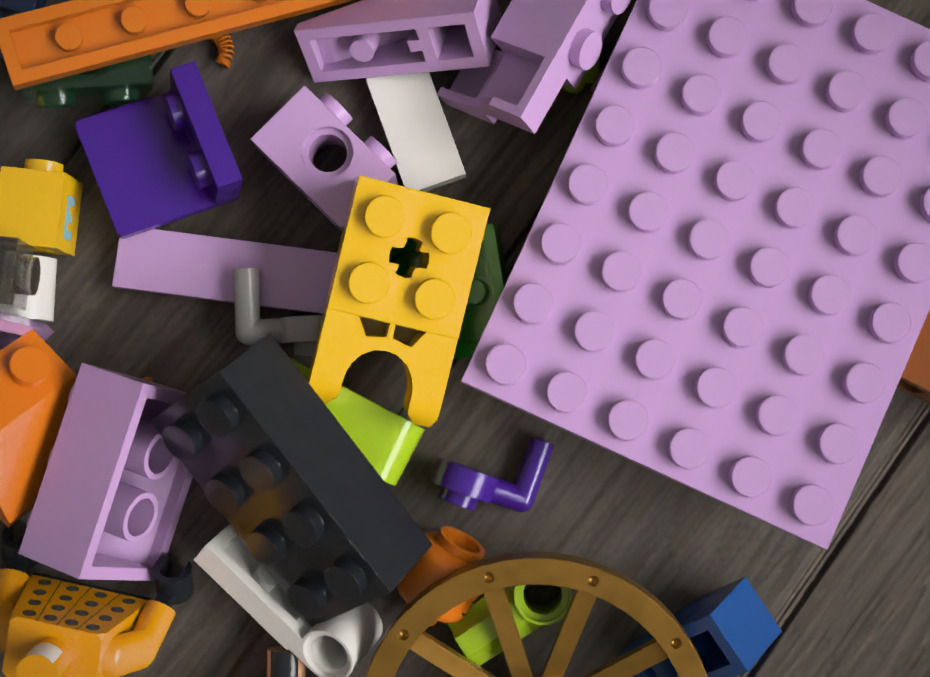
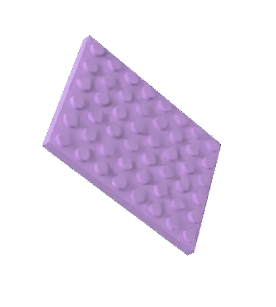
[461,0,930,550]

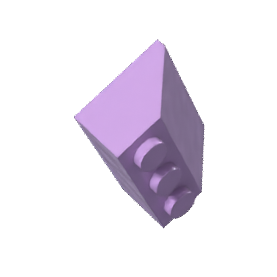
[18,363,193,581]

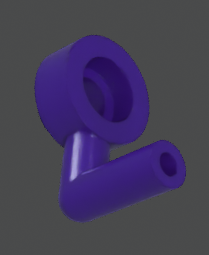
[431,437,554,513]

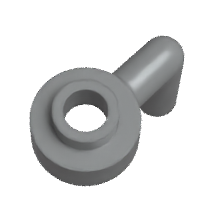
[233,268,323,356]

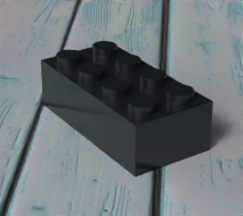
[150,333,432,627]

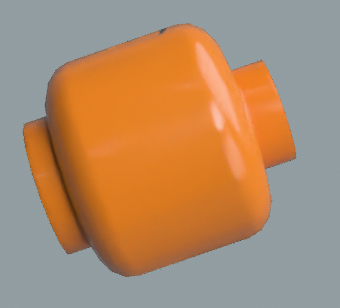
[396,526,485,626]

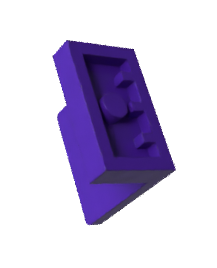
[75,61,242,239]

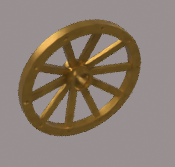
[366,551,708,677]

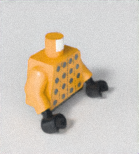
[0,524,194,677]

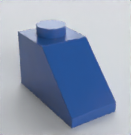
[620,577,782,677]

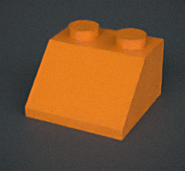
[0,329,77,528]

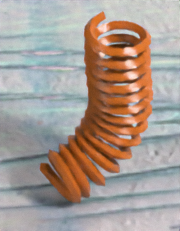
[208,34,235,69]

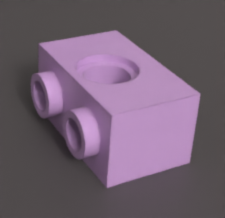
[251,85,398,232]

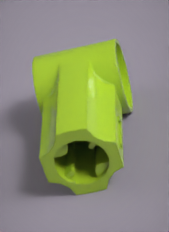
[448,585,572,666]

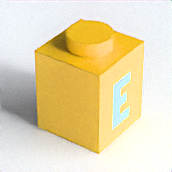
[0,159,83,256]

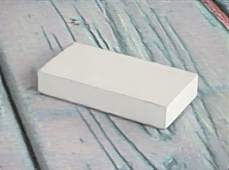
[366,72,466,192]

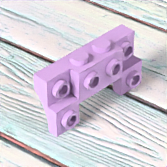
[437,0,631,134]

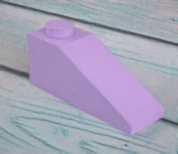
[294,0,502,83]

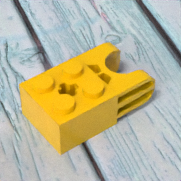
[307,175,490,428]

